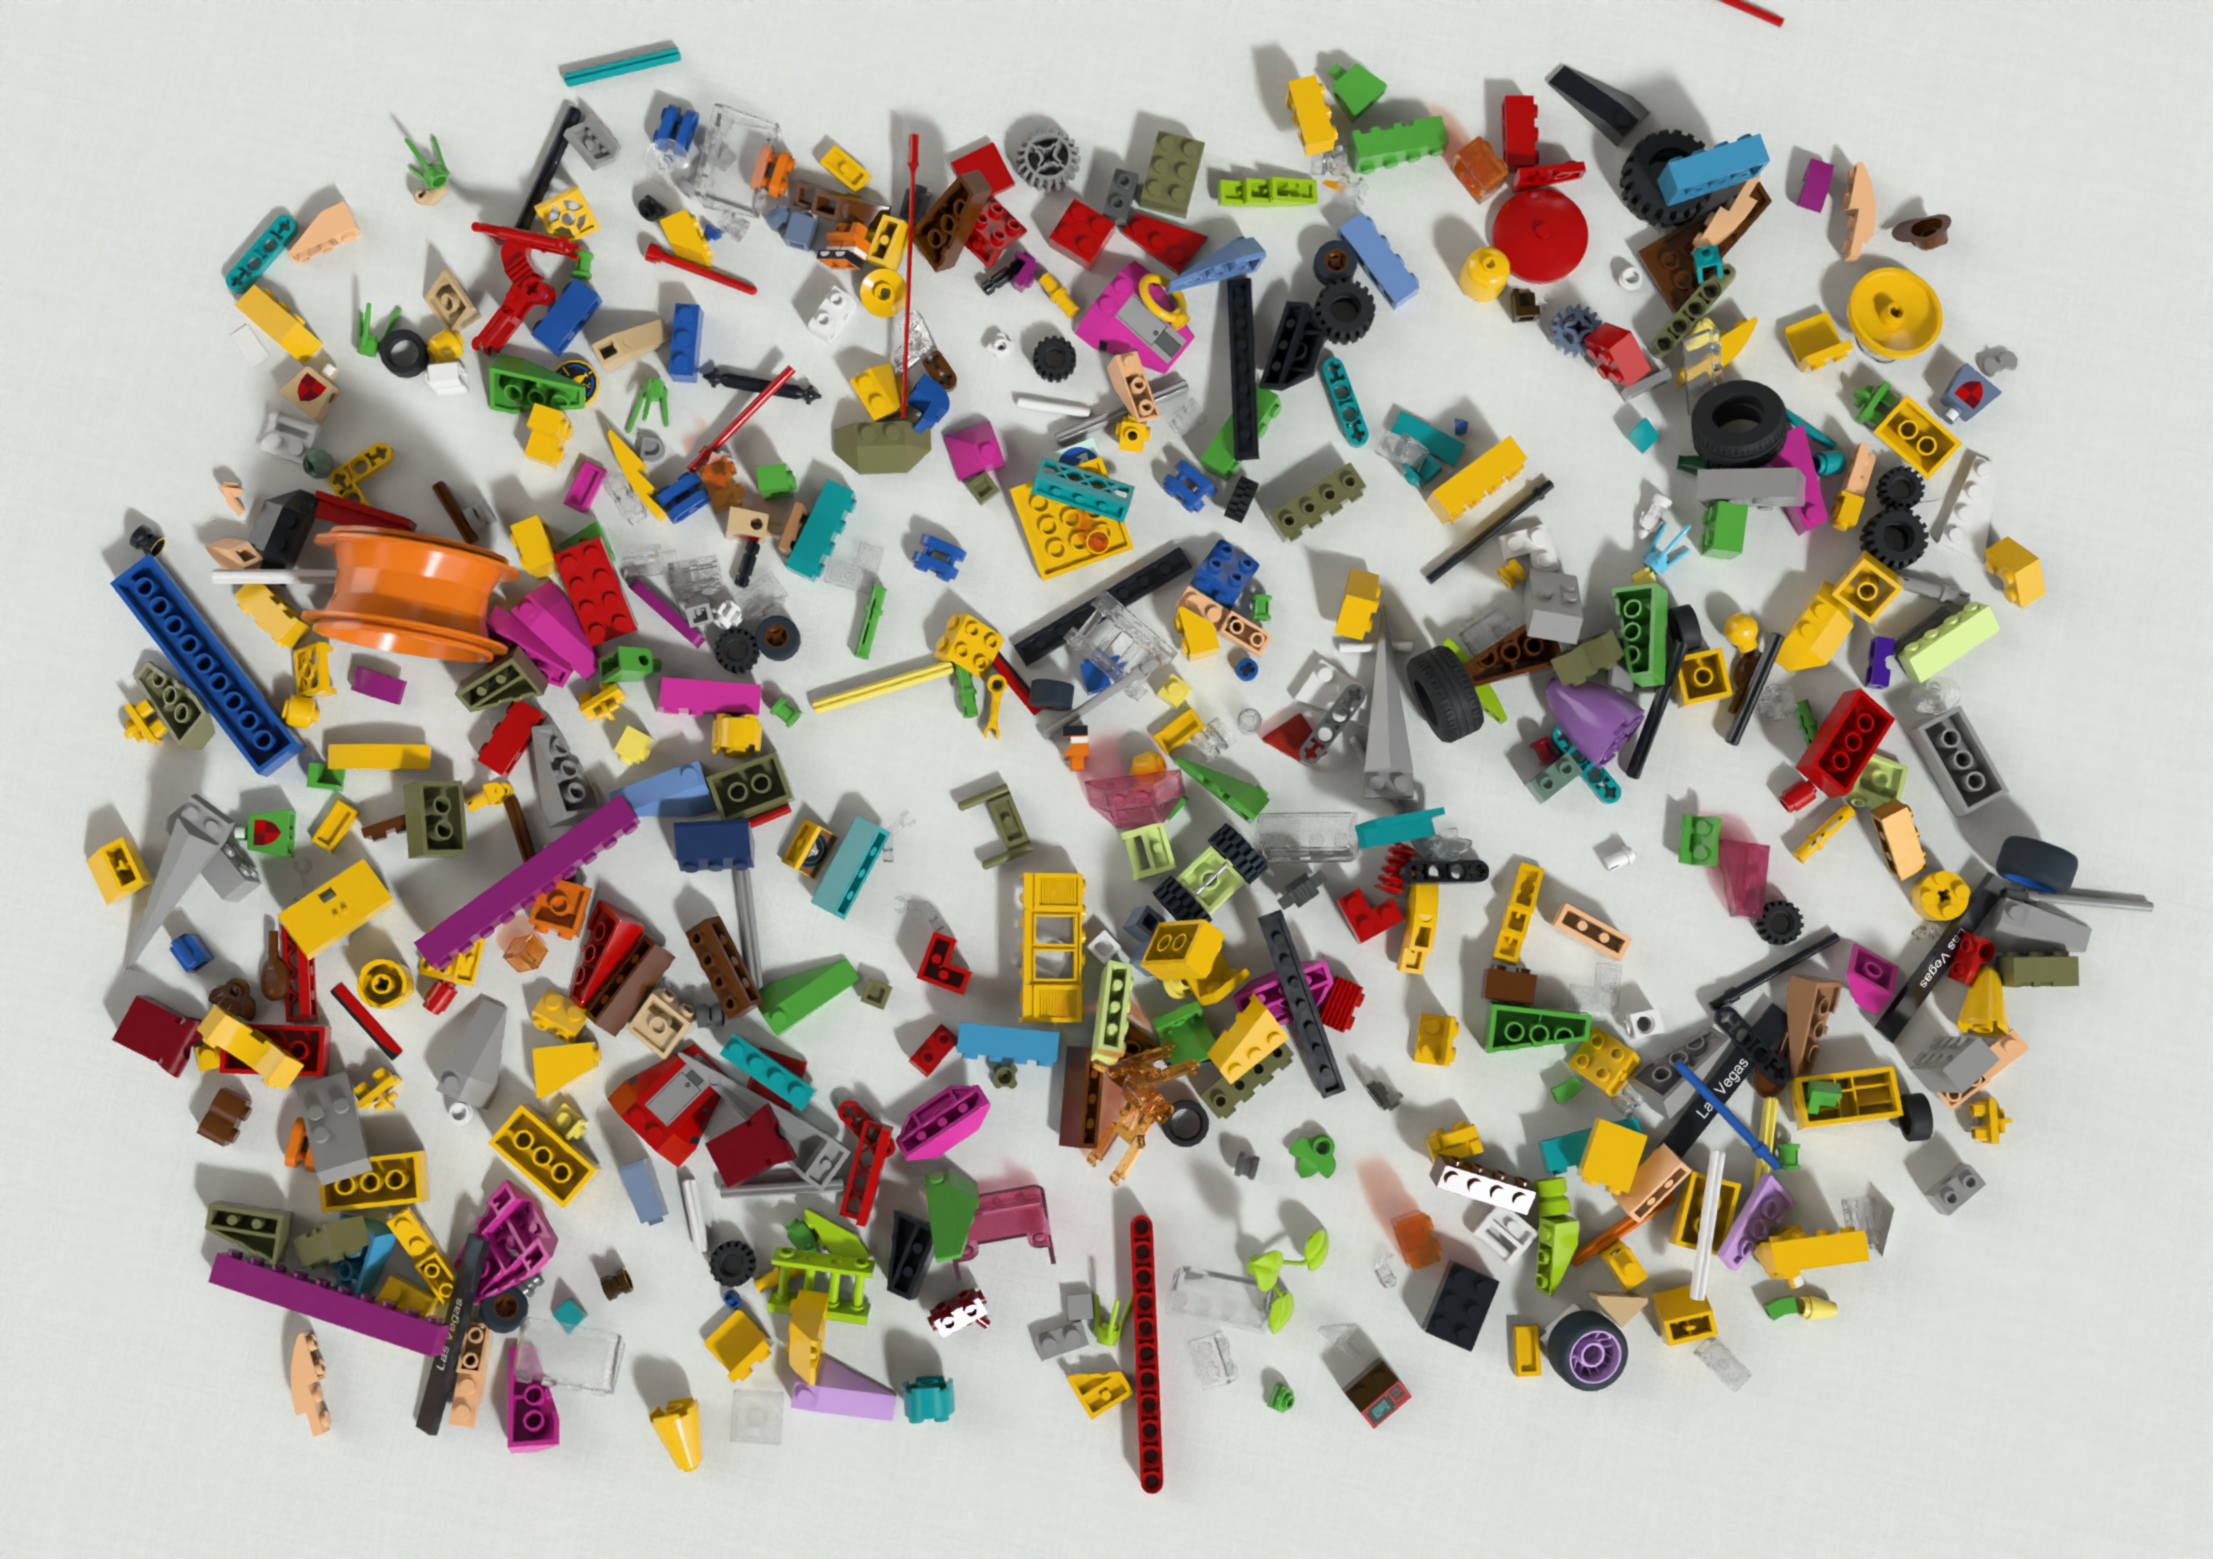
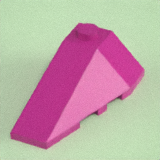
[511,580,600,681]
[485,605,573,688]
[507,1345,560,1454]

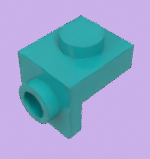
[1402,451,1442,489]

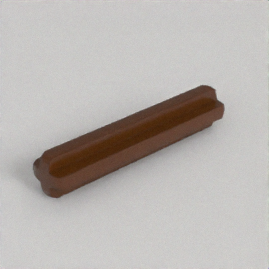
[432,481,479,545]
[504,797,536,863]

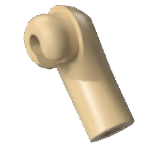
[413,186,449,206]

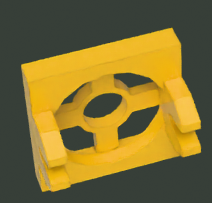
[534,185,600,243]
[293,642,337,698]

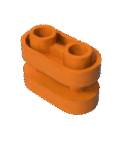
[750,144,796,198]
[285,1117,316,1173]

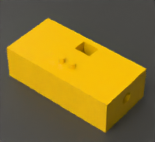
[277,858,394,961]
[1788,1066,1903,1131]

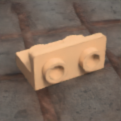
[1839,442,1876,498]

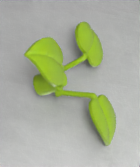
[1247,1228,1329,1335]

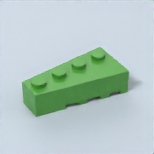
[1347,116,1449,175]
[1611,583,1668,687]
[1483,1001,1592,1053]

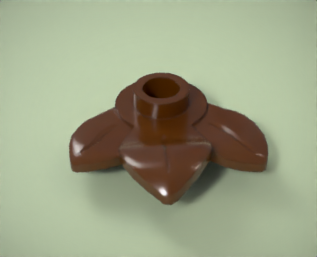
[208,978,256,1021]

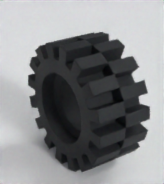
[1033,335,1076,383]
[1876,466,1925,511]
[1224,475,1259,523]
[714,628,760,674]
[1755,900,1804,945]
[709,1240,756,1288]

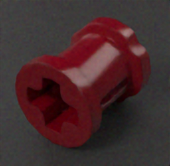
[1530,736,1560,766]

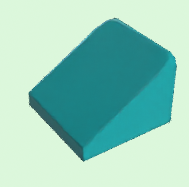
[1626,417,1660,454]
[553,1297,588,1333]

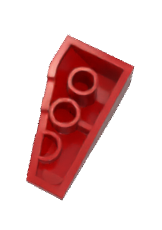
[569,899,645,1009]

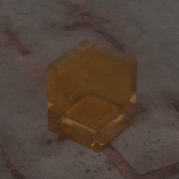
[503,934,549,973]

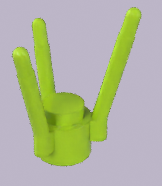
[1093,1292,1133,1346]

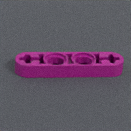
[628,577,706,648]

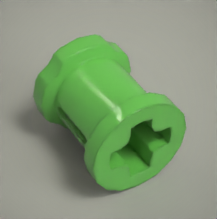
[570,250,594,280]
[1250,594,1272,621]
[770,696,802,728]
[1777,1143,1801,1170]

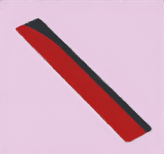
[992,651,1042,715]
[331,983,403,1061]

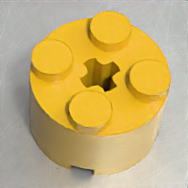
[711,714,762,758]
[1911,871,1970,921]
[356,959,414,1009]

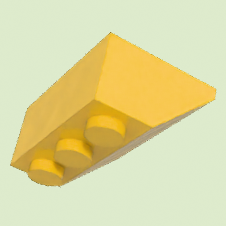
[1873,395,1962,480]

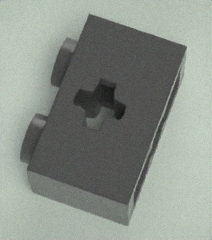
[1103,168,1139,228]

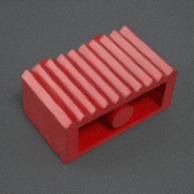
[1319,976,1365,1033]

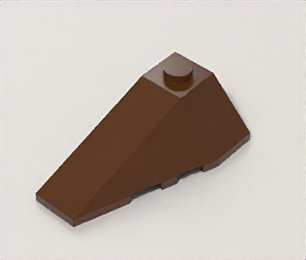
[1463,623,1561,687]

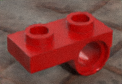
[1947,931,1995,986]
[908,1024,958,1077]

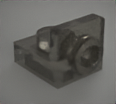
[1363,1081,1404,1111]

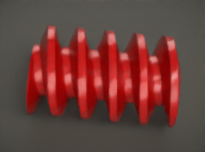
[1374,842,1420,895]

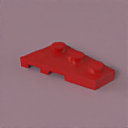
[1510,160,1586,193]
[1122,213,1208,276]

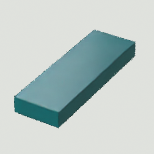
[1389,411,1465,467]

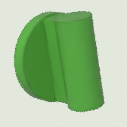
[1267,1382,1295,1413]

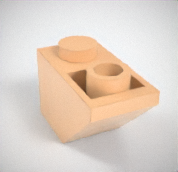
[205,537,263,585]

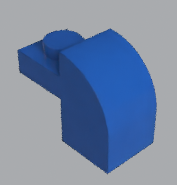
[906,374,950,434]

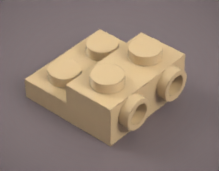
[626,987,697,1060]

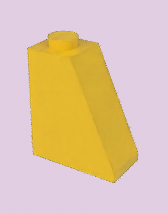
[532,1042,602,1099]

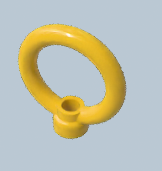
[1139,273,1191,331]

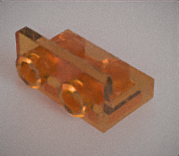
[699,455,746,515]

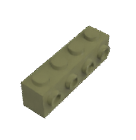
[1268,462,1366,543]
[1199,1042,1294,1119]

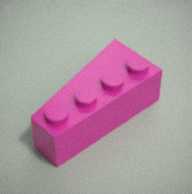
[656,677,761,718]

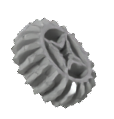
[1016,127,1081,193]

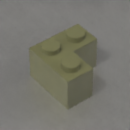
[1550,629,1624,686]

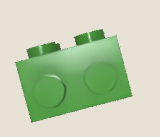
[1152,1000,1216,1072]

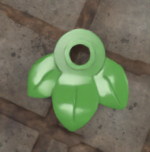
[1288,1134,1336,1179]

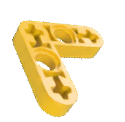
[329,443,395,507]

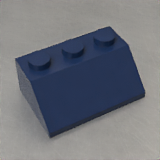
[674,819,755,873]

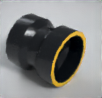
[130,525,166,556]

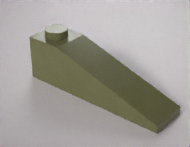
[134,661,215,750]

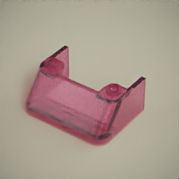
[952,1185,1056,1281]

